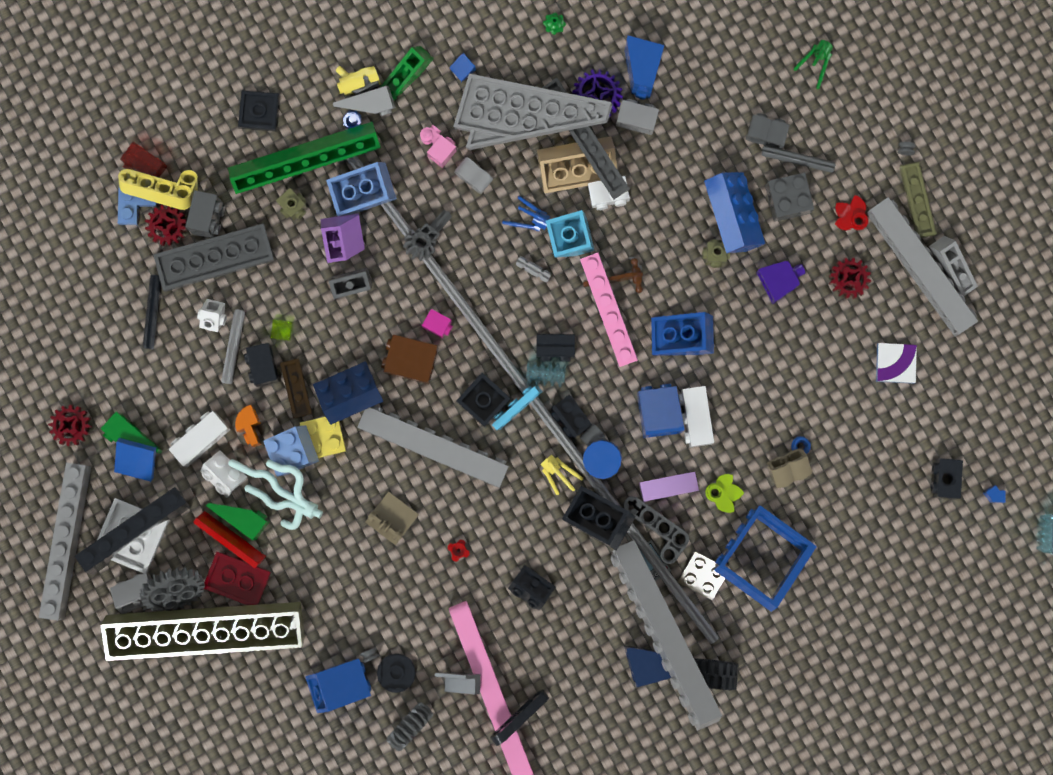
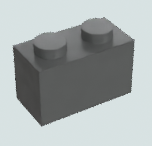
[329,267,373,299]

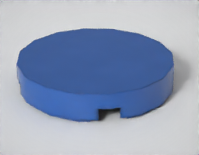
[583,440,622,479]

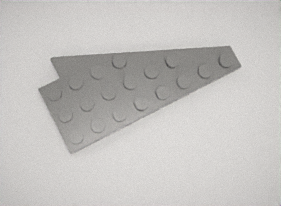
[453,74,612,150]

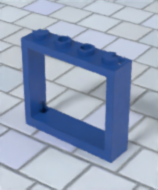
[714,505,817,612]

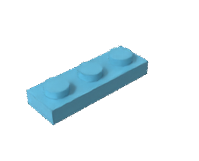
[492,386,543,430]

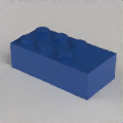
[704,172,766,253]

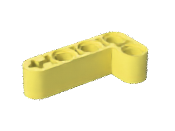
[118,169,198,210]

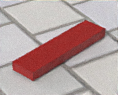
[193,511,266,568]

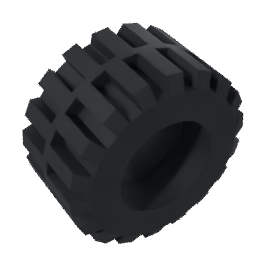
[694,658,739,691]

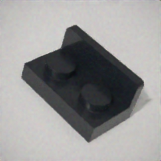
[550,394,592,439]
[508,564,556,611]

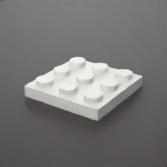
[97,498,170,573]

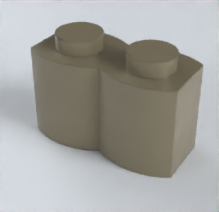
[767,449,812,488]

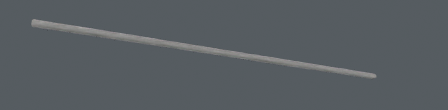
[347,156,719,644]

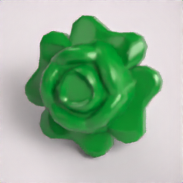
[543,12,566,35]

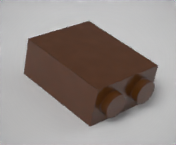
[381,335,439,385]

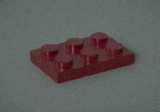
[204,551,272,605]

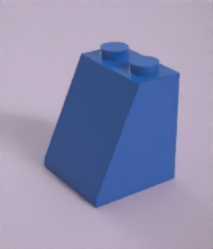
[624,35,664,100]
[637,384,685,438]
[305,658,371,714]

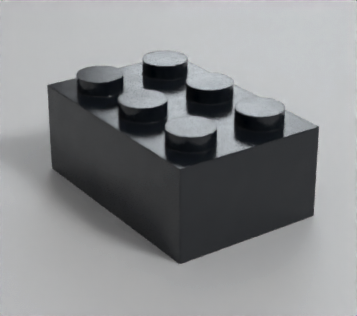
[562,486,635,551]

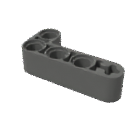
[623,497,689,564]

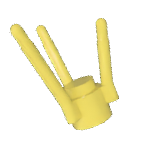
[541,455,583,495]

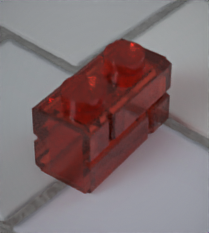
[120,142,167,178]

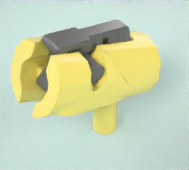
[336,66,381,97]

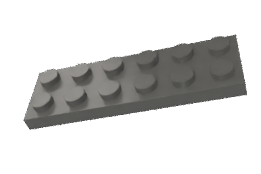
[154,223,275,292]

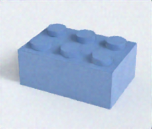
[326,162,397,216]

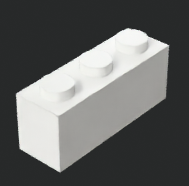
[678,386,714,448]
[169,411,231,468]

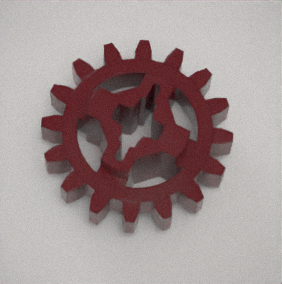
[145,205,187,246]
[829,257,871,299]
[48,405,92,447]

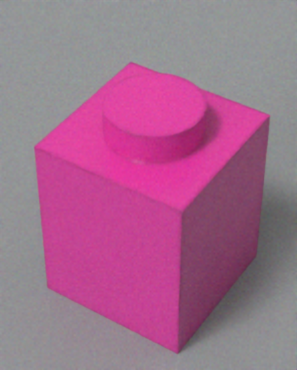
[422,309,453,339]

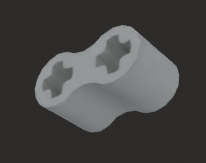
[454,157,493,194]

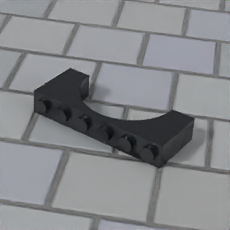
[74,487,191,575]

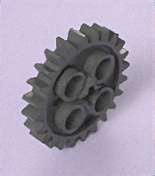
[139,567,205,612]

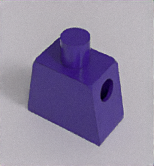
[756,261,806,304]

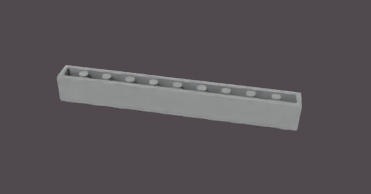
[611,540,722,731]

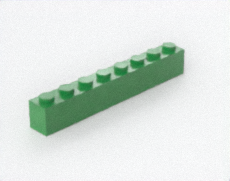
[228,122,381,194]

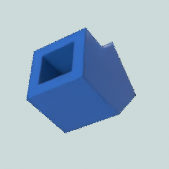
[983,485,1006,503]

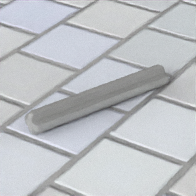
[221,309,245,384]

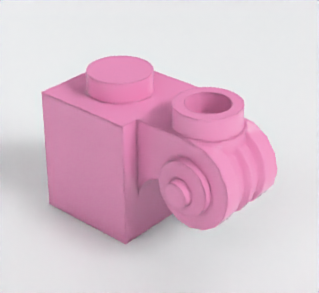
[420,125,457,168]

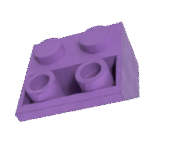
[321,213,365,263]

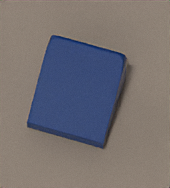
[449,53,476,82]

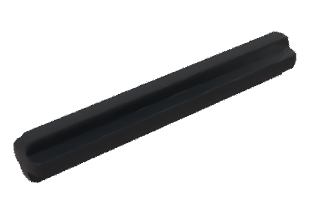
[142,274,161,350]

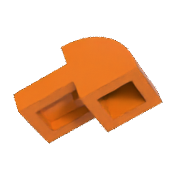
[235,405,261,447]

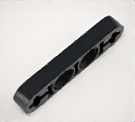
[490,689,549,746]

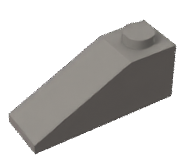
[333,86,396,116]
[929,236,978,296]

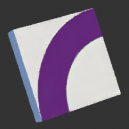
[876,343,917,384]

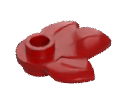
[835,195,869,231]

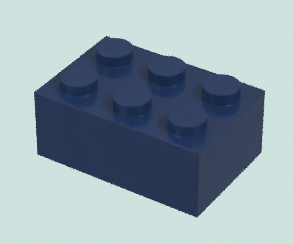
[313,361,383,425]

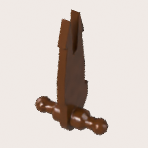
[583,258,644,293]

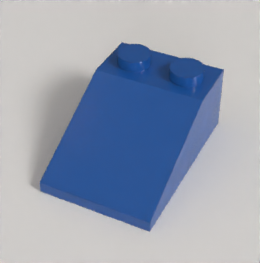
[651,312,714,356]

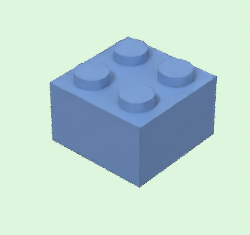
[263,425,319,477]

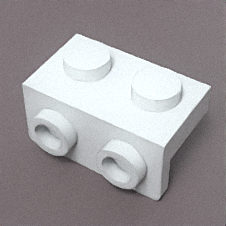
[200,450,247,498]

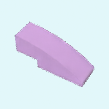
[639,472,699,502]

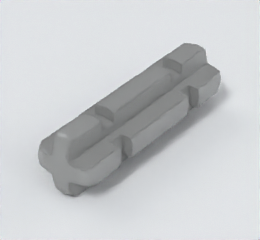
[516,256,551,282]

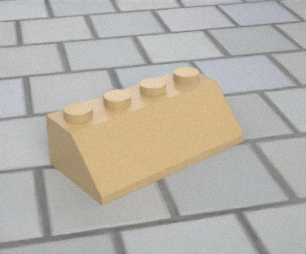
[537,136,617,193]

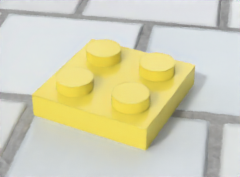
[300,417,346,458]

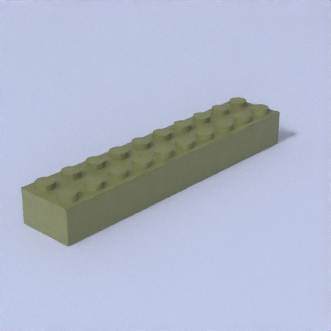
[101,602,305,661]

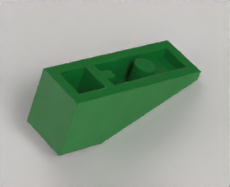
[380,46,434,101]
[100,412,162,454]
[206,503,269,541]

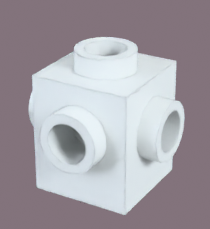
[197,299,227,332]

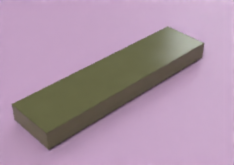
[899,162,937,238]

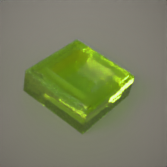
[270,319,293,341]

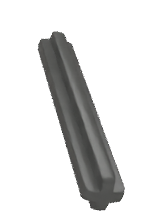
[762,145,836,173]

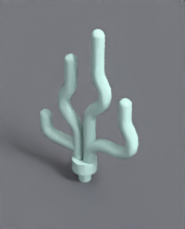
[228,459,323,530]

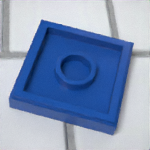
[114,438,156,482]

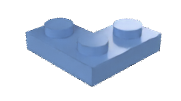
[118,188,158,225]

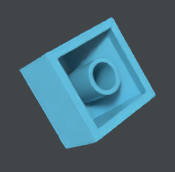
[546,210,595,258]

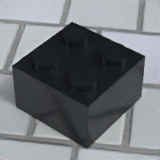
[456,373,511,428]

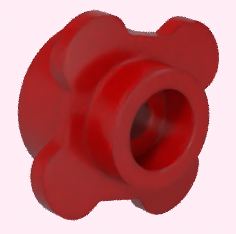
[447,539,470,562]

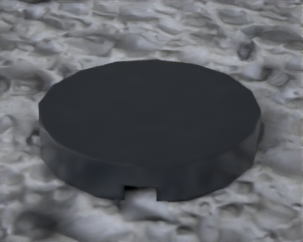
[377,653,416,693]

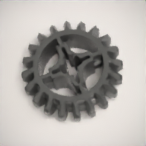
[387,702,433,751]

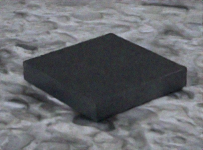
[238,90,280,132]

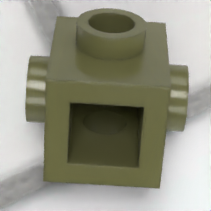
[276,188,308,221]
[702,239,730,268]

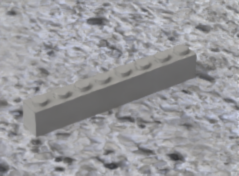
[866,197,978,336]
[357,406,509,488]
[39,463,91,621]

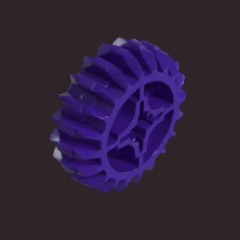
[572,69,623,117]

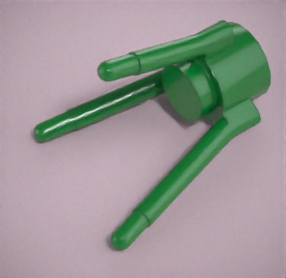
[793,40,833,90]

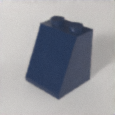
[624,646,671,687]

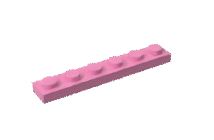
[580,252,638,367]

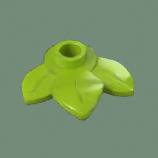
[705,474,744,513]

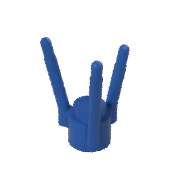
[502,196,551,232]

